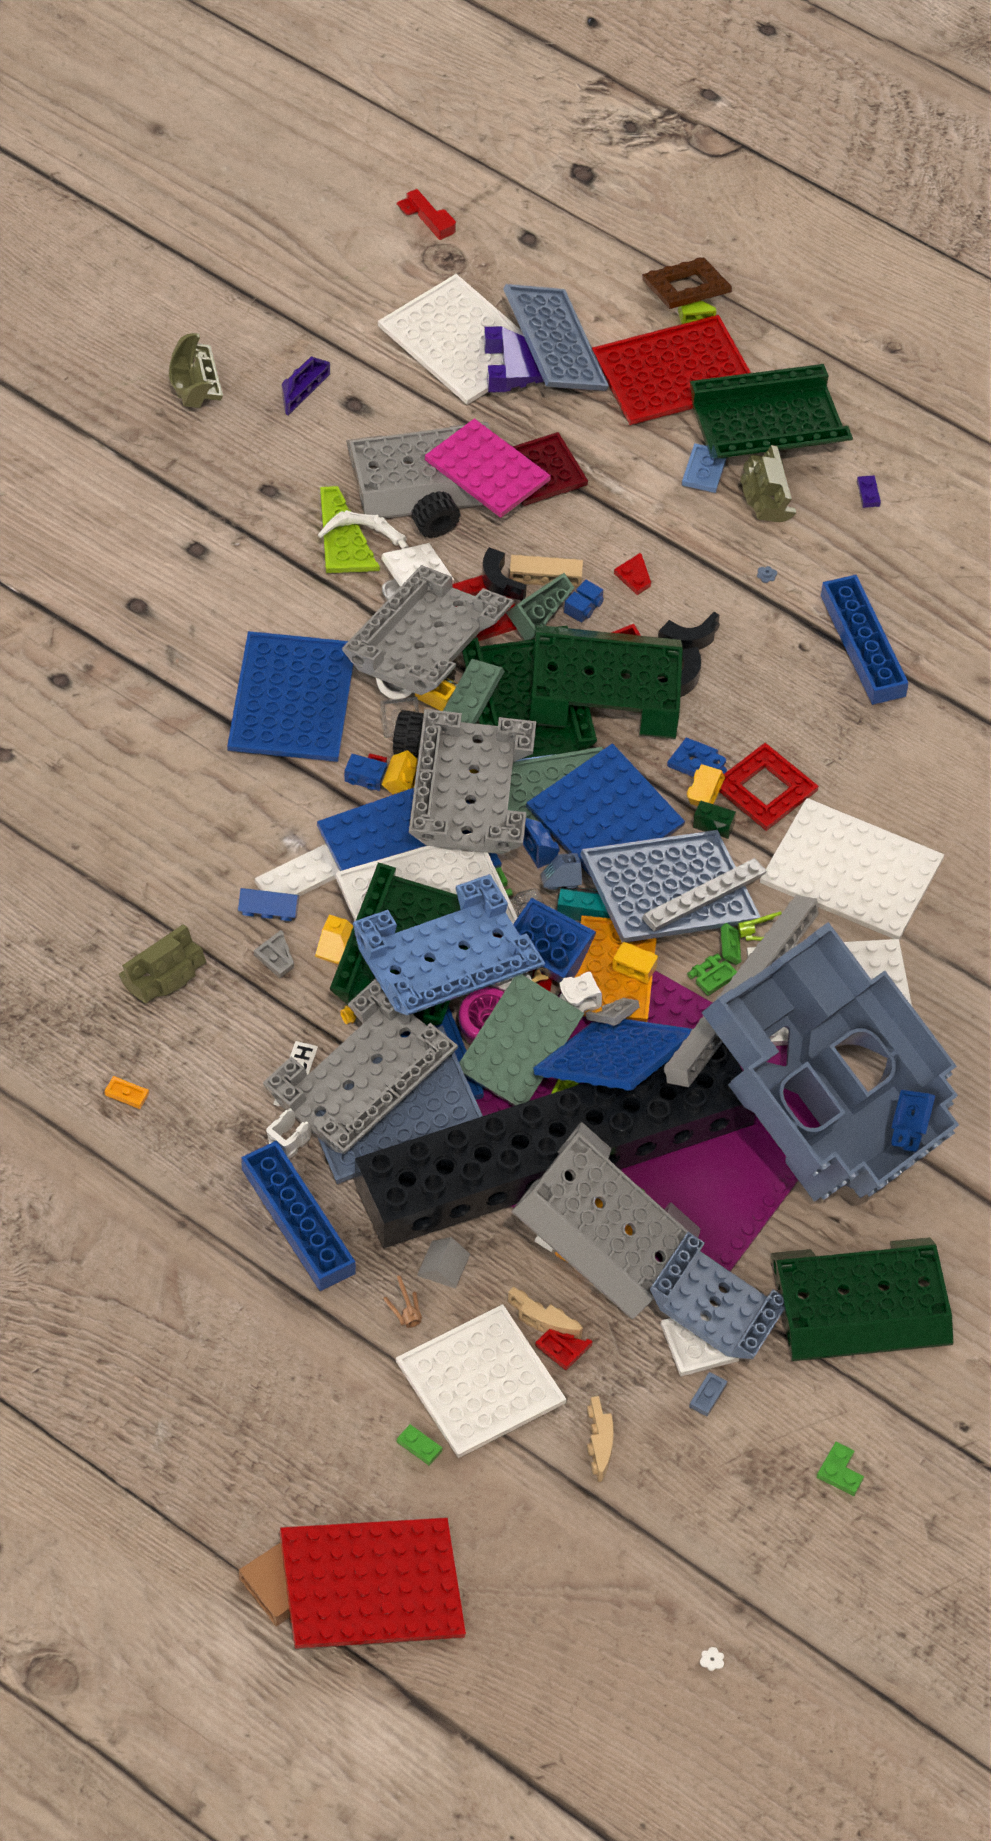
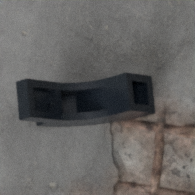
[482,547,527,601]
[658,612,720,650]
[658,647,701,697]

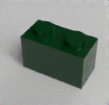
[693,800,736,839]

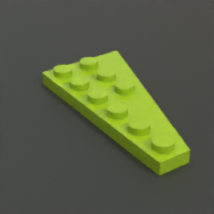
[320,486,380,573]

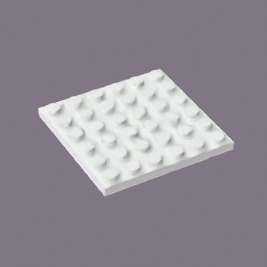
[396,1304,566,1458]

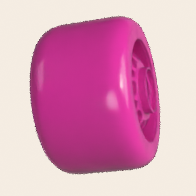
[459,987,504,1045]

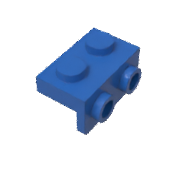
[344,754,387,791]

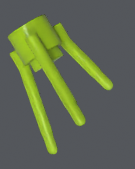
[738,911,782,941]

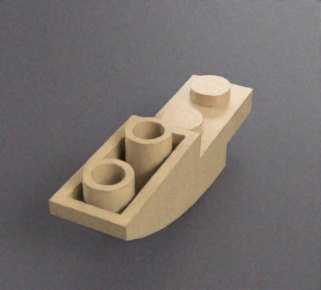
[508,1286,583,1339]
[587,1396,613,1482]

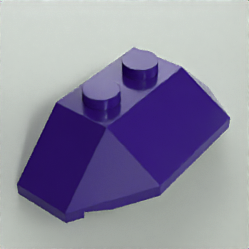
[282,356,330,416]

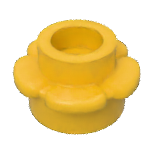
[340,1005,357,1024]

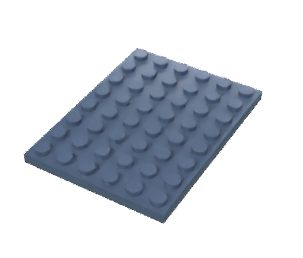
[580,830,760,943]
[316,1026,482,1184]

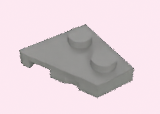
[254,930,294,978]
[586,998,640,1026]

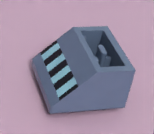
[540,853,582,890]

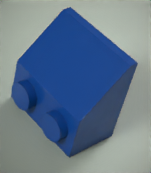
[523,818,560,868]

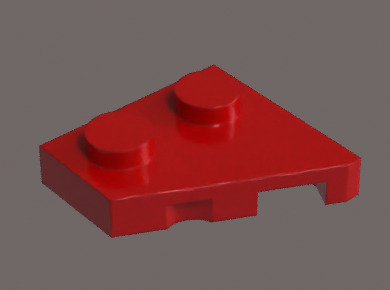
[614,553,651,595]
[535,1329,593,1370]

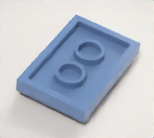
[682,443,727,493]

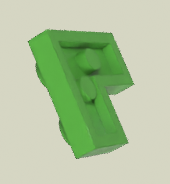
[817,1442,864,1496]

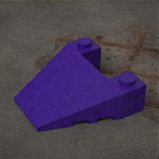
[484,326,544,392]

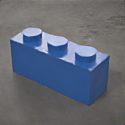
[238,888,299,921]

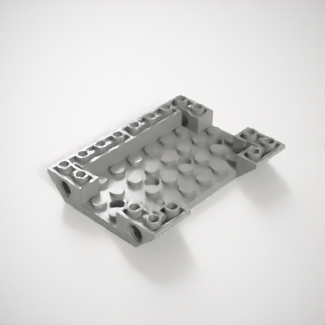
[346,421,490,519]
[342,565,514,695]
[409,709,536,854]
[263,979,458,1154]
[511,1122,700,1319]

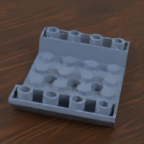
[650,1232,784,1359]

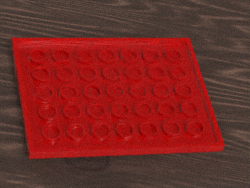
[592,315,751,425]
[279,1518,466,1649]

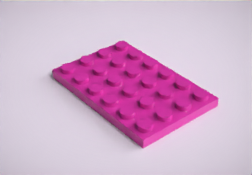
[425,418,551,518]

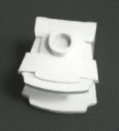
[560,972,602,1013]
[266,1108,311,1159]

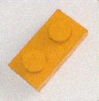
[104,1076,149,1109]

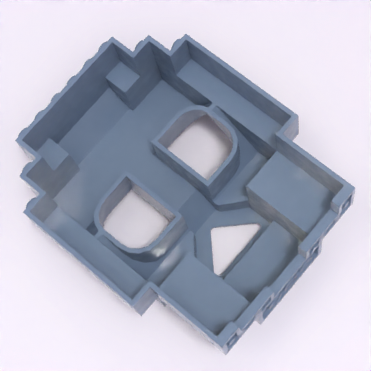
[702,922,959,1202]

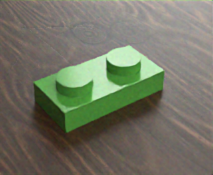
[721,923,741,965]
[397,1424,443,1466]

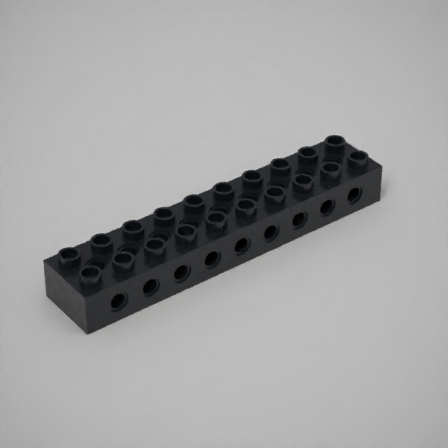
[355,1042,755,1248]

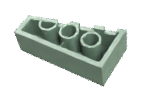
[506,573,574,640]

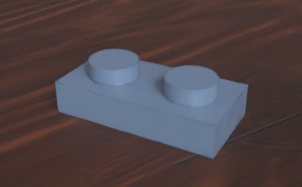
[689,1372,728,1417]

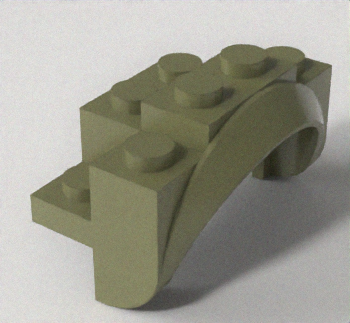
[169,333,223,408]
[741,445,797,522]
[119,924,206,1004]

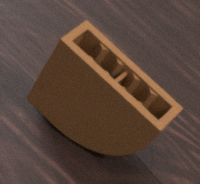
[239,1542,290,1627]

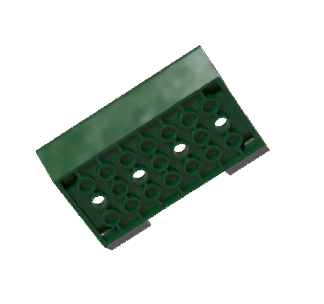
[529,625,683,739]
[771,1237,954,1361]

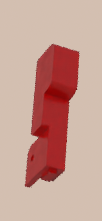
[396,189,456,240]

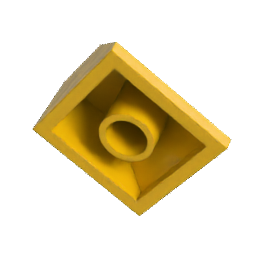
[315,914,353,964]

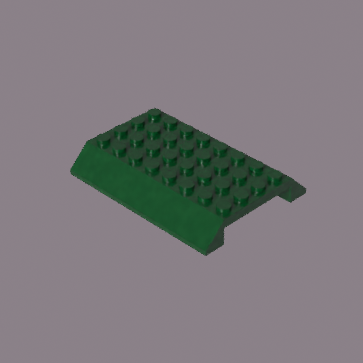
[690,364,853,458]
[462,625,597,759]
[330,862,468,1026]

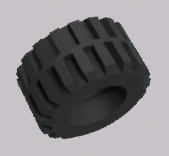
[411,491,461,538]
[393,710,424,758]

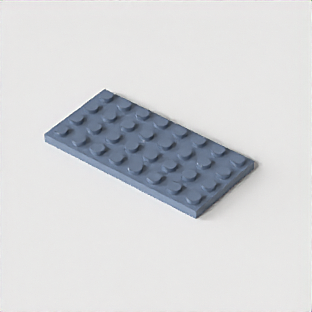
[503,284,609,391]

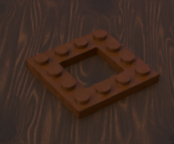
[642,257,732,309]

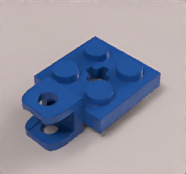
[667,737,727,777]
[891,1090,935,1152]

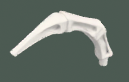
[318,510,409,549]

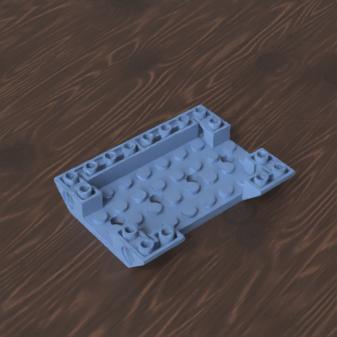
[353,874,545,1015]

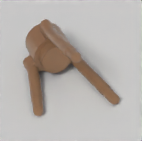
[383,1275,422,1328]

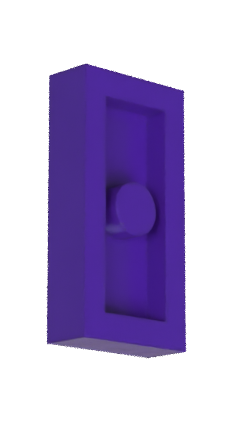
[857,475,881,508]

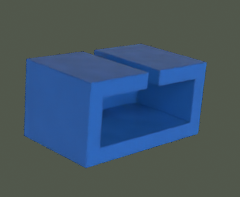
[564,580,604,623]

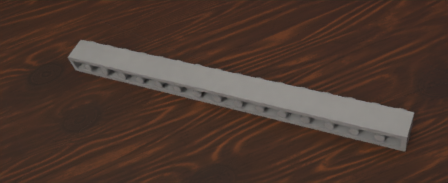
[664,895,819,1087]

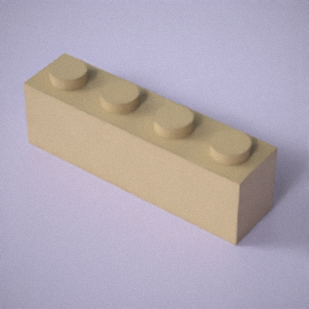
[509,555,583,588]

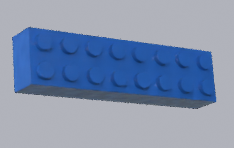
[821,575,909,705]
[241,1140,356,1291]

